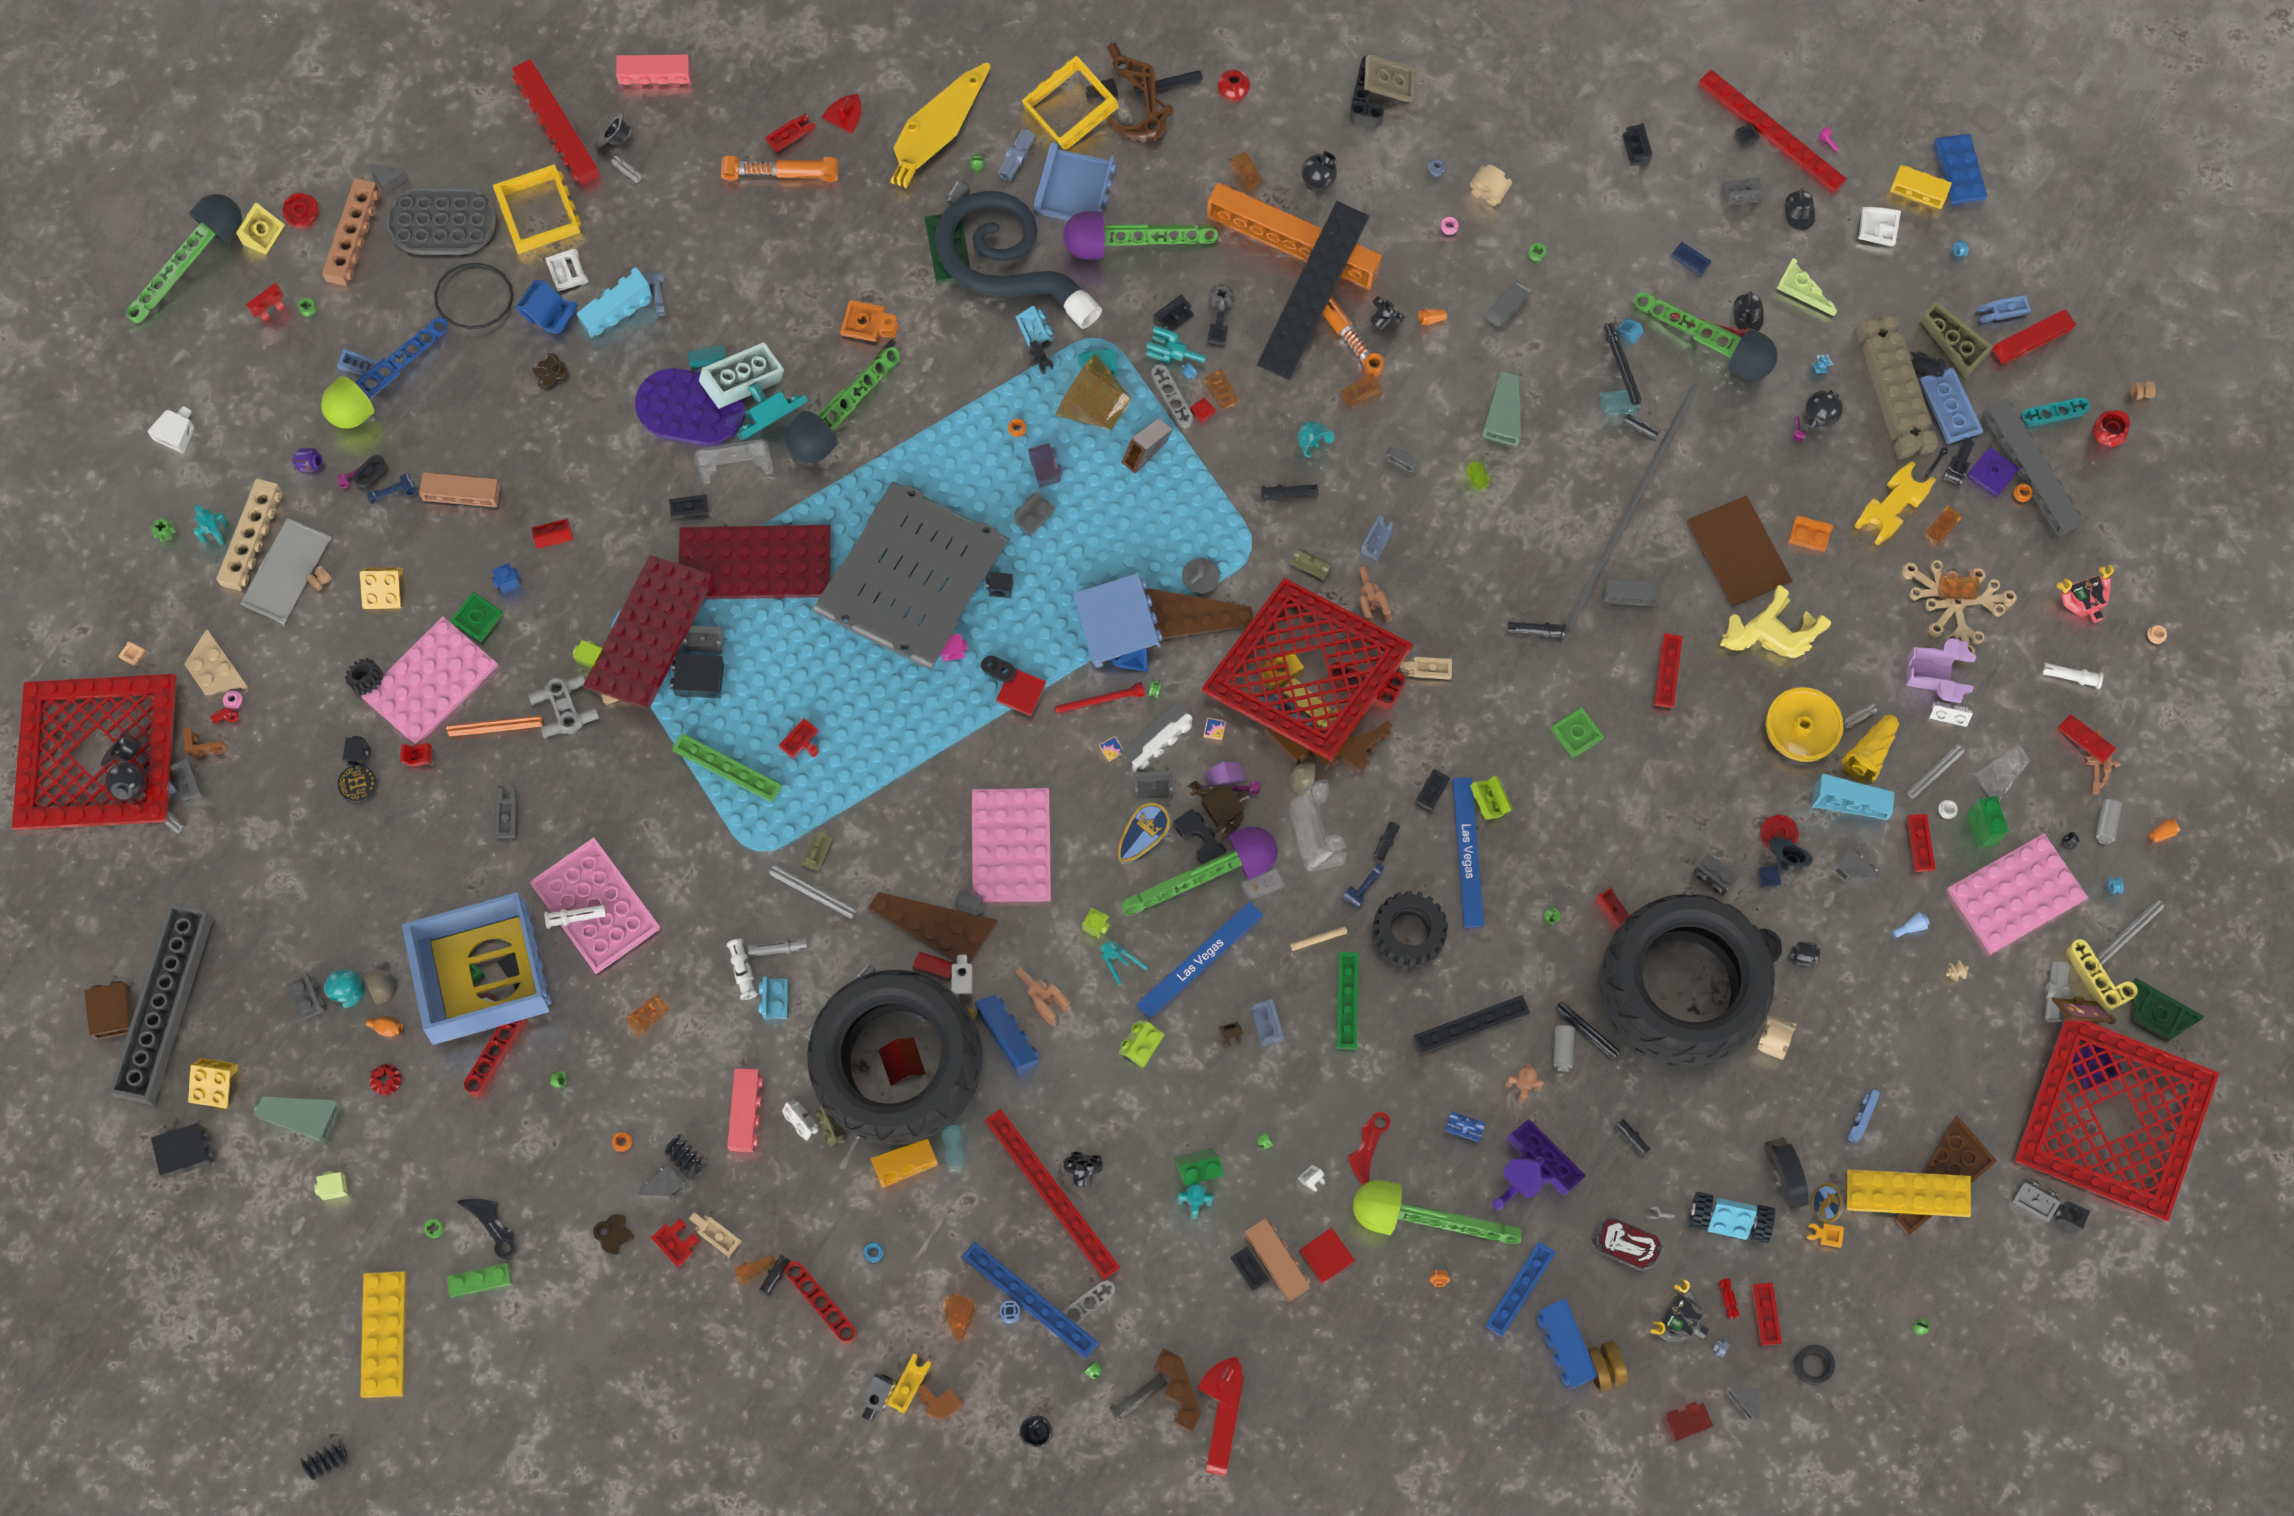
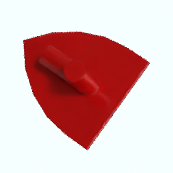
[821,94,862,134]
[1197,1356,1243,1408]

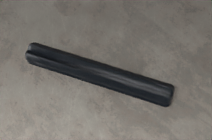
[1134,70,1203,96]
[1555,1001,1620,1059]

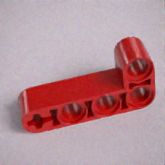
[1327,662,1405,710]

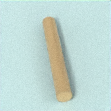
[1290,926,1347,951]

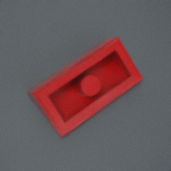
[532,519,573,548]
[912,951,956,982]

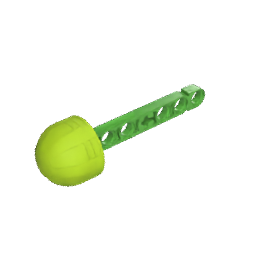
[1353,1180,1522,1244]

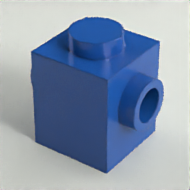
[491,563,521,594]

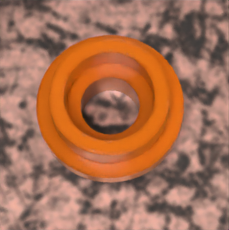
[1008,419,1026,437]
[2013,484,2033,502]
[612,1131,632,1152]
[1429,1270,1450,1287]

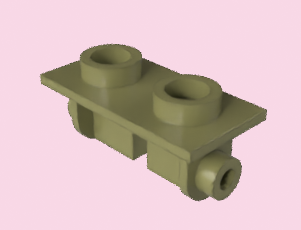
[1291,548,1332,580]
[801,829,833,872]
[816,1105,846,1148]

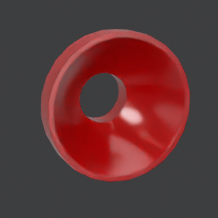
[1218,69,1250,101]

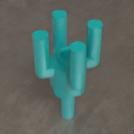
[1146,325,1207,363]
[194,505,229,545]
[1177,1182,1214,1219]

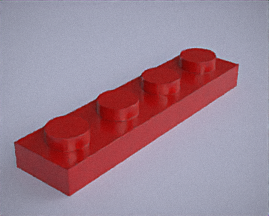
[1654,633,1683,709]

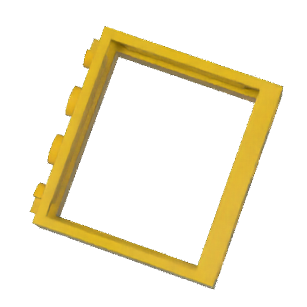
[1022,55,1119,151]
[493,164,581,254]

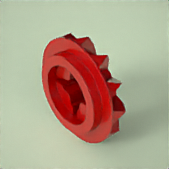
[369,1063,402,1095]

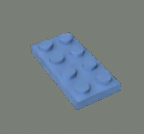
[1918,368,1983,444]

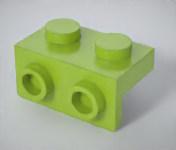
[1470,776,1512,820]
[1118,1020,1164,1067]

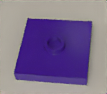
[1967,447,2020,497]

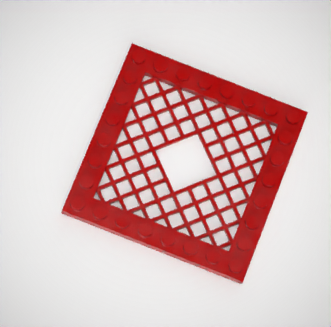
[1201,577,1413,761]
[12,674,177,830]
[2014,1018,2220,1222]

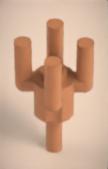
[1359,567,1393,623]
[1015,967,1071,1026]
[1505,1063,1544,1104]

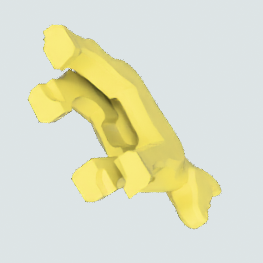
[1720,585,1832,658]

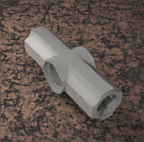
[2044,961,2070,1022]

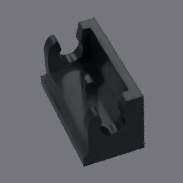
[1622,123,1653,166]
[1153,294,1194,331]

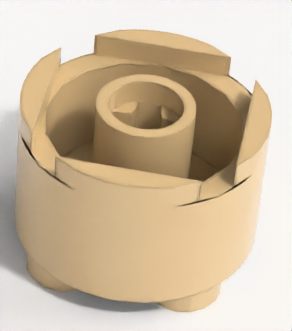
[1470,164,1512,207]
[1758,1015,1797,1060]

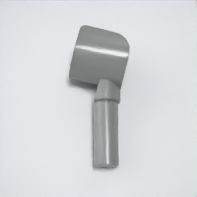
[1645,1207,1675,1219]

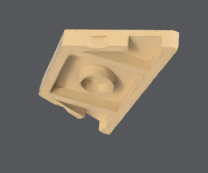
[184,630,248,696]

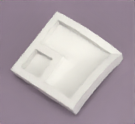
[1858,207,1901,247]

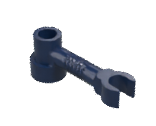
[366,473,419,504]
[1341,863,1385,908]

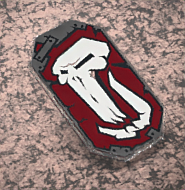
[1590,1216,1665,1271]

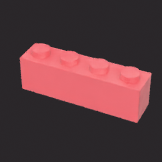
[616,54,691,85]
[727,1068,763,1152]

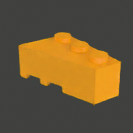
[870,1139,938,1188]

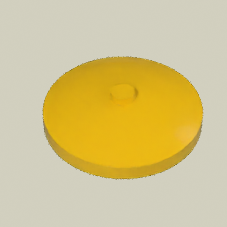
[1766,687,1843,762]

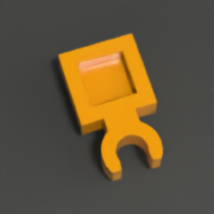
[1807,1223,1844,1248]

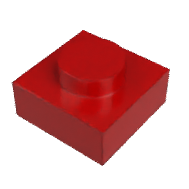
[1190,397,1216,423]

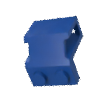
[515,280,578,334]

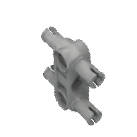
[528,674,599,739]

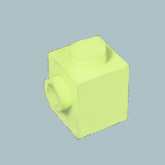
[314,1171,348,1200]

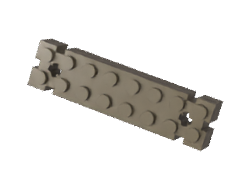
[1856,313,1939,460]

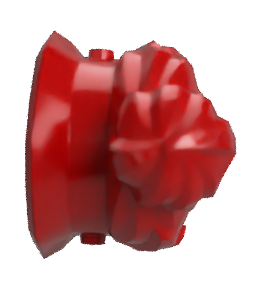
[2092,410,2130,448]

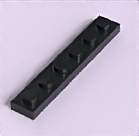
[1413,995,1530,1055]

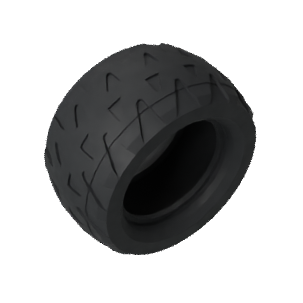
[1600,894,1775,1067]
[807,970,982,1145]

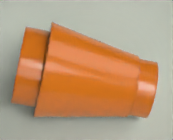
[1418,308,1447,326]
[2149,818,2180,843]

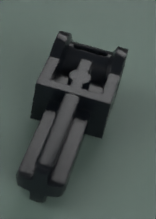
[1942,438,1974,488]

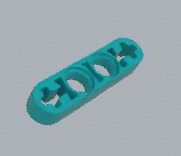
[2019,397,2090,427]

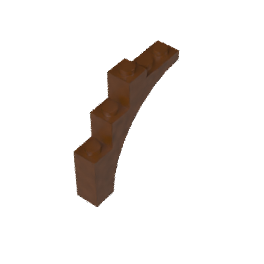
[1264,720,1393,774]

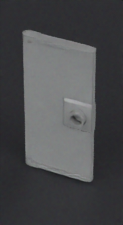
[240,518,332,625]

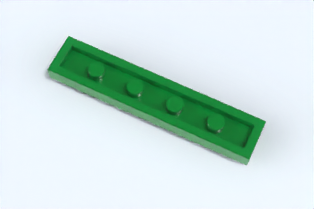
[1337,952,1359,1050]

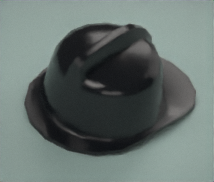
[595,113,633,148]
[1785,188,1815,230]
[1734,291,1764,331]
[101,728,141,767]
[1768,837,1813,874]

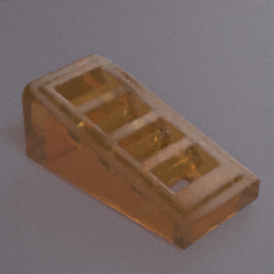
[1204,368,1239,409]
[1341,373,1383,407]
[626,995,669,1037]
[734,1255,776,1286]

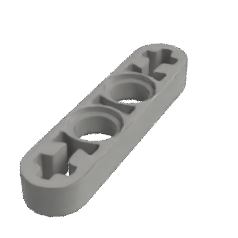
[1151,365,1193,429]
[1048,1280,1115,1337]

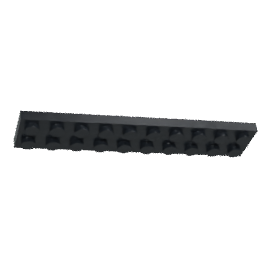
[1257,200,1370,381]

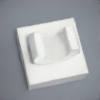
[1298,1165,1325,1192]

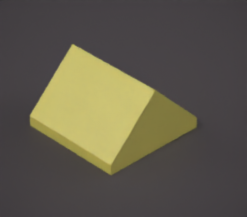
[236,203,285,254]

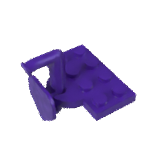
[1493,1119,1586,1210]

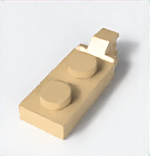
[1399,657,1452,680]
[689,1213,742,1258]

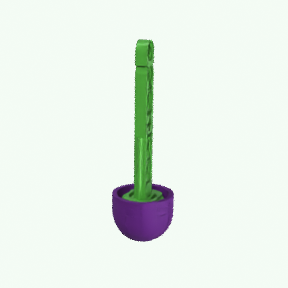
[1063,211,1218,259]
[1121,826,1278,915]

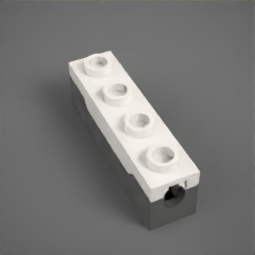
[1121,702,1192,772]

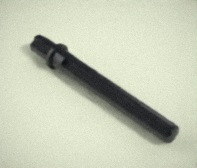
[1604,322,1642,405]

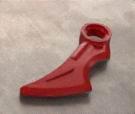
[1348,1112,1391,1185]

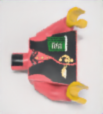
[2057,565,2114,623]

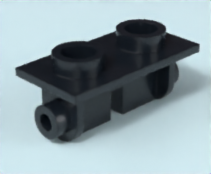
[1911,351,1948,378]

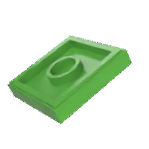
[1550,707,1604,758]

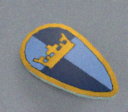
[1118,803,1171,862]

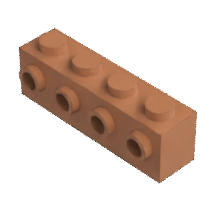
[419,471,501,507]
[1244,1218,1311,1303]

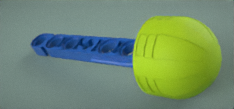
[321,317,448,429]

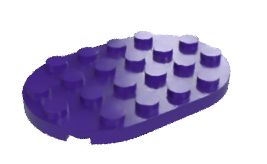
[635,368,746,445]

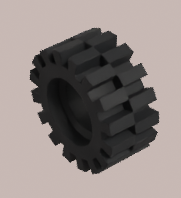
[345,658,384,695]

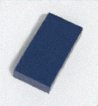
[1671,241,1711,277]

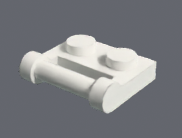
[545,249,589,292]

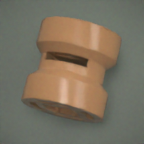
[2131,380,2156,400]
[305,566,332,592]

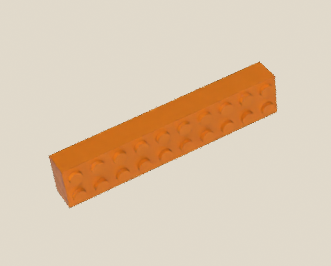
[1207,182,1382,290]

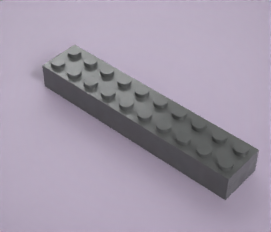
[109,903,214,1105]

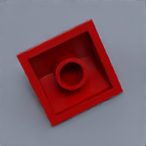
[878,1037,926,1086]

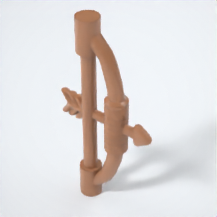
[2086,729,2121,794]

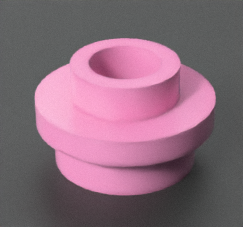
[1441,217,1459,235]
[223,691,243,709]

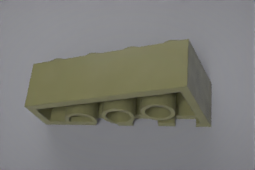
[1920,301,1993,380]

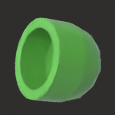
[970,154,984,171]
[1544,907,1561,924]
[549,1071,567,1087]
[1257,1131,1274,1149]
[1912,1318,1930,1335]
[1084,1360,1102,1379]

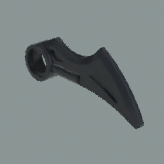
[457,1199,516,1260]

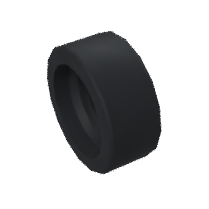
[1794,1344,1836,1385]

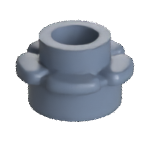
[1428,159,1446,176]
[1713,1338,1731,1358]

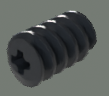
[664,1133,708,1178]
[300,1439,348,1480]

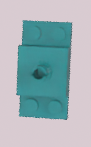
[736,383,808,440]

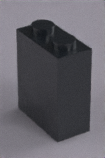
[670,654,725,699]
[151,1123,214,1179]

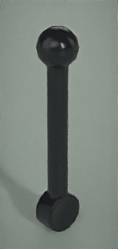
[1924,447,1948,478]

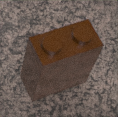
[84,981,133,1040]

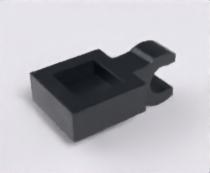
[1086,78,1118,101]
[1207,312,1228,346]
[1029,340,1053,374]

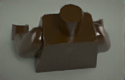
[1187,781,1250,840]

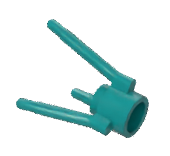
[1101,939,1148,985]

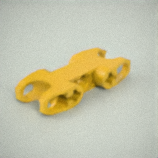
[1854,461,1936,545]

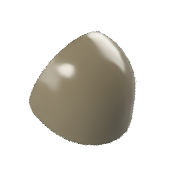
[1289,761,1316,795]
[365,969,396,1005]

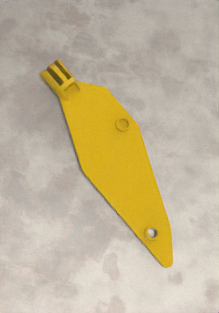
[891,63,991,188]

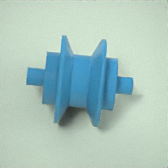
[1812,354,1833,374]

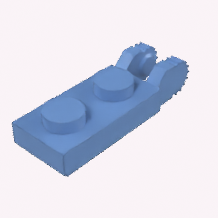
[1977,295,2031,323]
[1847,1089,1880,1144]

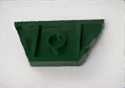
[2132,978,2204,1041]

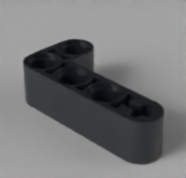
[1349,55,1384,127]

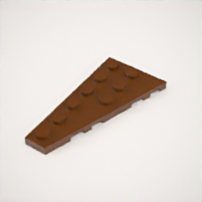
[1145,588,1254,639]
[1894,1115,1997,1236]

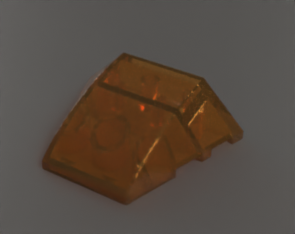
[1055,353,1132,430]

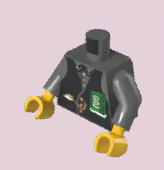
[1650,1278,1709,1342]

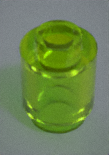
[1466,461,1491,490]

